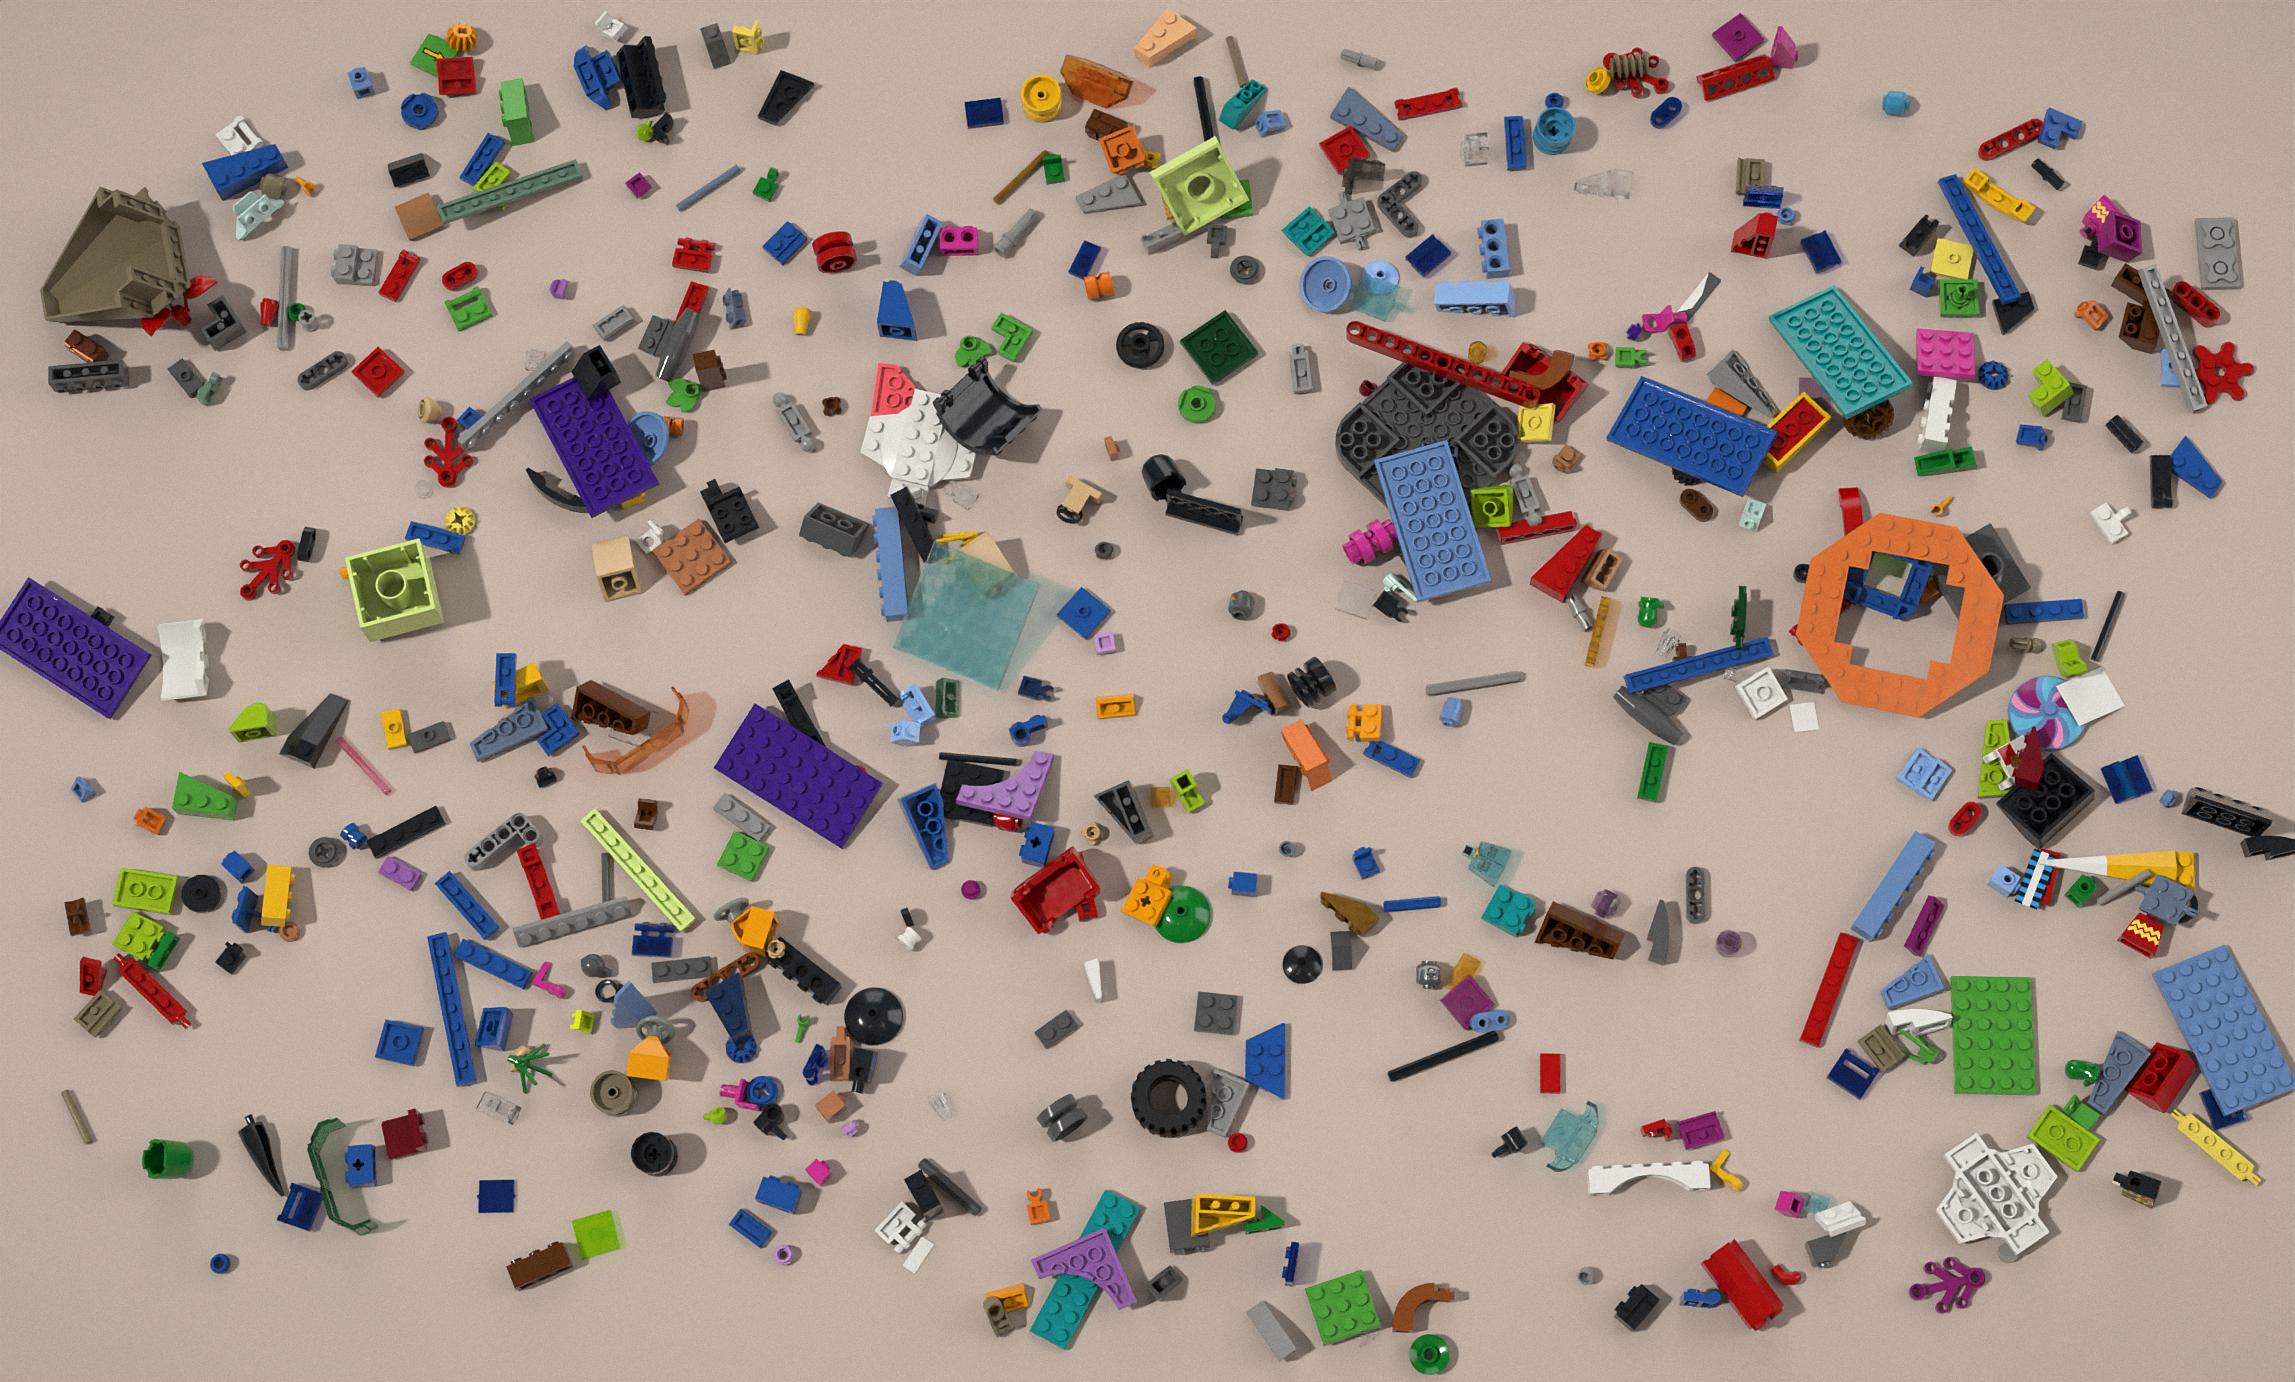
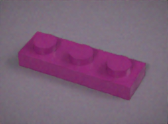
[1904,895,1945,957]

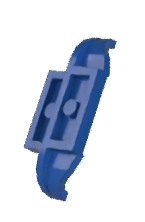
[573,45,623,111]

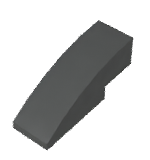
[1646,899,1669,965]

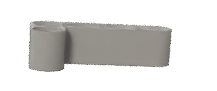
[464,813,543,871]

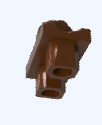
[64,897,91,936]

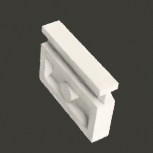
[1815,1201,1866,1237]

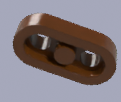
[1680,489,1713,522]

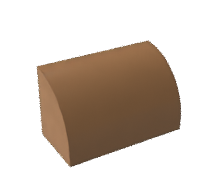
[1580,548,1623,591]
[1258,672,1293,716]

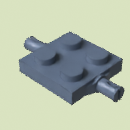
[2135,874,2199,927]

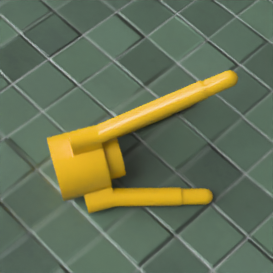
[936,530,978,564]

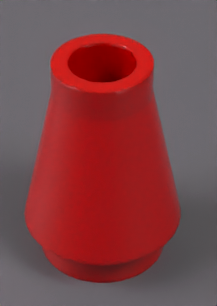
[260,298,279,327]

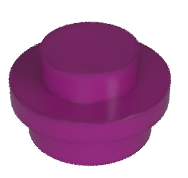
[961,880,981,900]

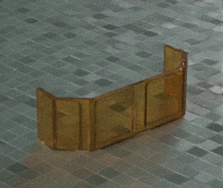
[582,687,690,775]

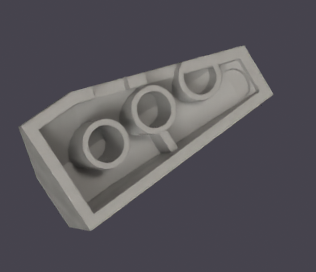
[1706,349,1778,418]

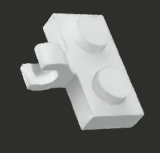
[2089,503,2131,545]

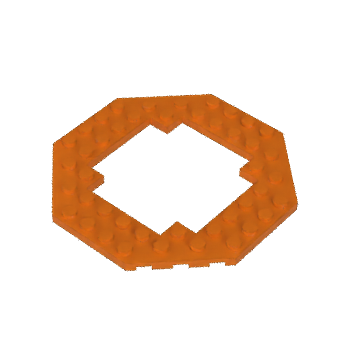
[1796,513,2004,717]

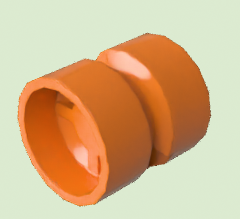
[1084,271,1114,300]

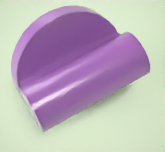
[550,279,569,298]

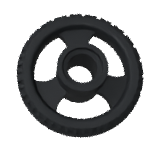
[1116,322,1165,369]

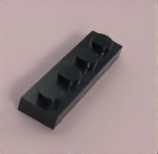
[890,486,941,563]
[367,806,446,859]

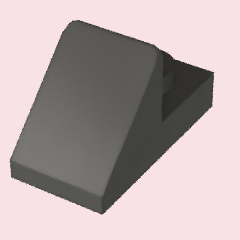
[1144,1265,1183,1302]

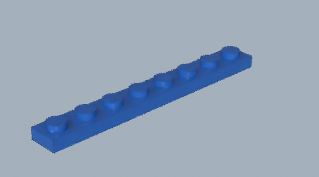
[1938,174,2021,305]
[1623,637,1773,695]
[427,932,477,1087]

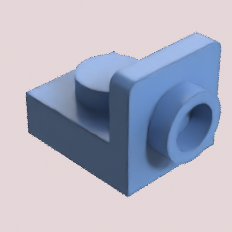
[1255,110,1287,137]

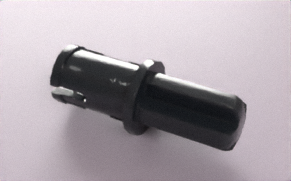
[2031,158,2065,190]

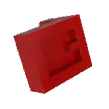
[1640,1119,1673,1141]

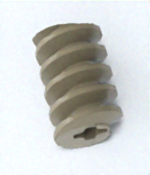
[1610,54,1649,78]

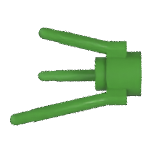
[1900,1029,1939,1065]

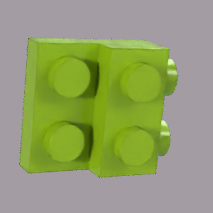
[112,911,167,964]

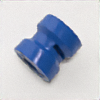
[340,823,368,850]

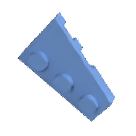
[1881,954,1944,1010]

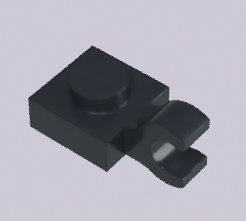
[2078,235,2102,270]

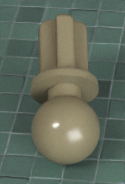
[2009,637,2043,653]

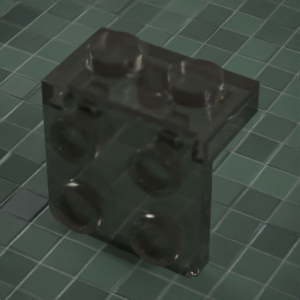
[1342,158,1386,195]

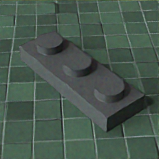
[651,956,712,983]

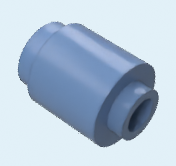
[1440,697,1463,727]

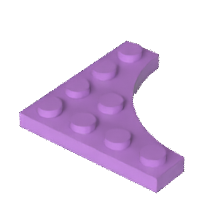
[956,751,1054,821]
[1031,1228,1137,1310]

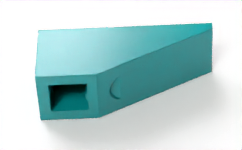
[1218,79,1267,130]

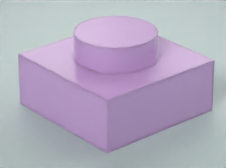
[1094,632,1116,655]

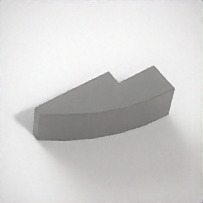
[1246,1301,1297,1362]

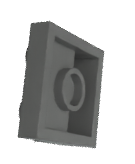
[1251,468,1297,511]

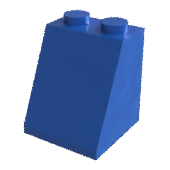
[877,280,917,341]

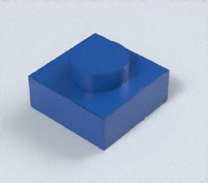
[457,406,482,430]

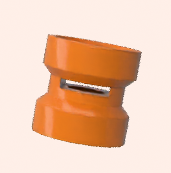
[663,416,684,436]

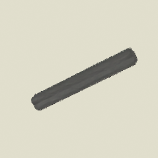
[918,1158,982,1216]

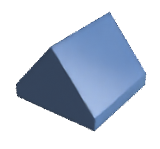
[71,776,96,803]

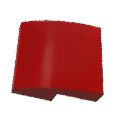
[436,57,476,95]

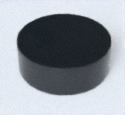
[900,907,914,927]

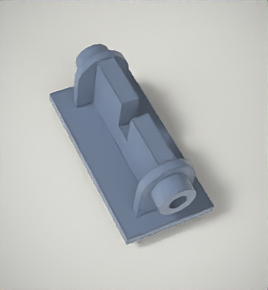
[723,288,746,330]

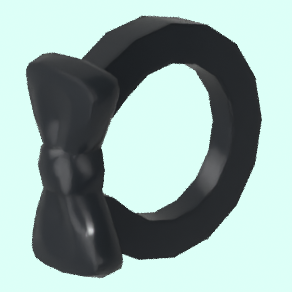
[595,979,623,1003]

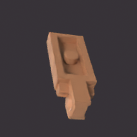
[830,1026,851,1081]

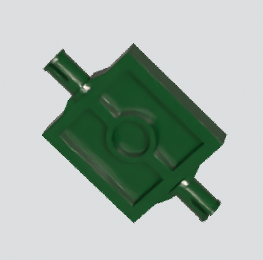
[1730,586,1747,650]

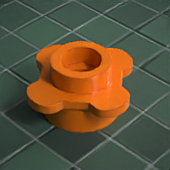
[1588,342,1607,360]

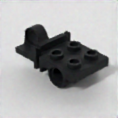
[700,479,759,543]

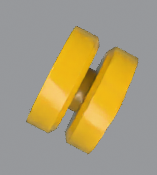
[1021,75,1062,122]

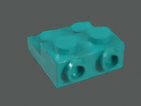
[1481,884,1536,937]

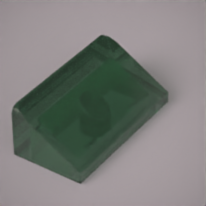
[935,678,959,718]

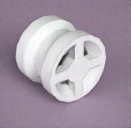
[897,926,922,951]

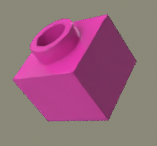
[805,1158,832,1187]
[1775,1191,1804,1218]

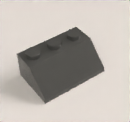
[799,502,869,557]

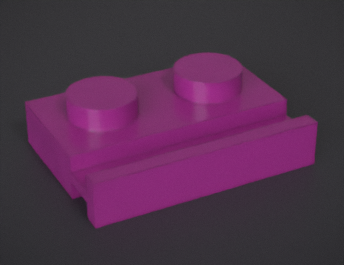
[1677,1111,1724,1151]

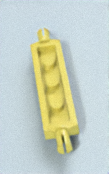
[2170,1109,2262,1186]

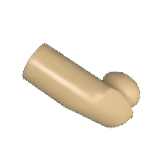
[509,1045,531,1073]

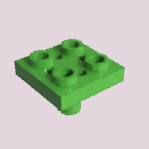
[1939,279,1979,317]

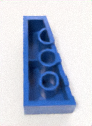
[202,144,288,201]

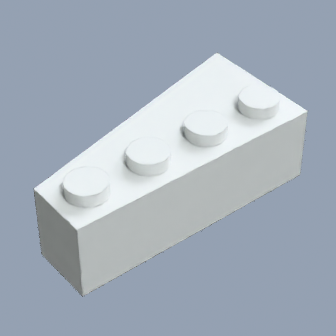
[1917,377,1957,454]

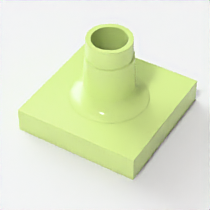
[1150,136,1249,236]

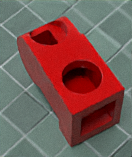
[1668,323,1696,362]

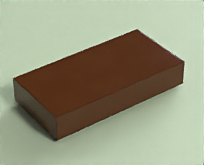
[1274,764,1298,805]

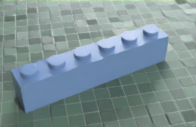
[872,507,910,622]
[1850,831,1936,942]

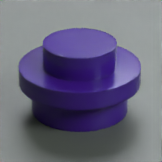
[1626,323,1643,341]

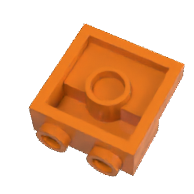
[1099,125,1148,176]

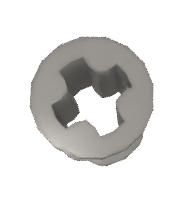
[298,310,319,332]

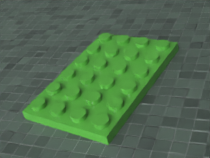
[1950,976,2036,1095]

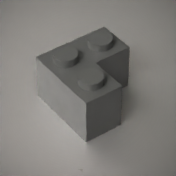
[200,295,247,351]

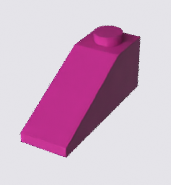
[1771,26,1798,69]

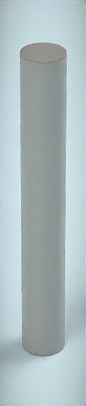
[2096,869,2152,906]

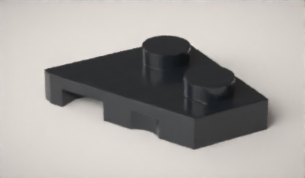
[1992,291,2034,335]

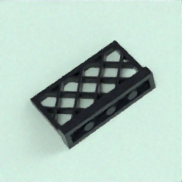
[1165,489,1243,536]

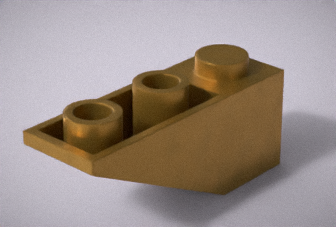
[1320,891,1379,937]

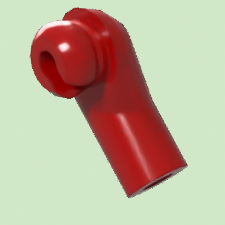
[1771,1264,1801,1285]

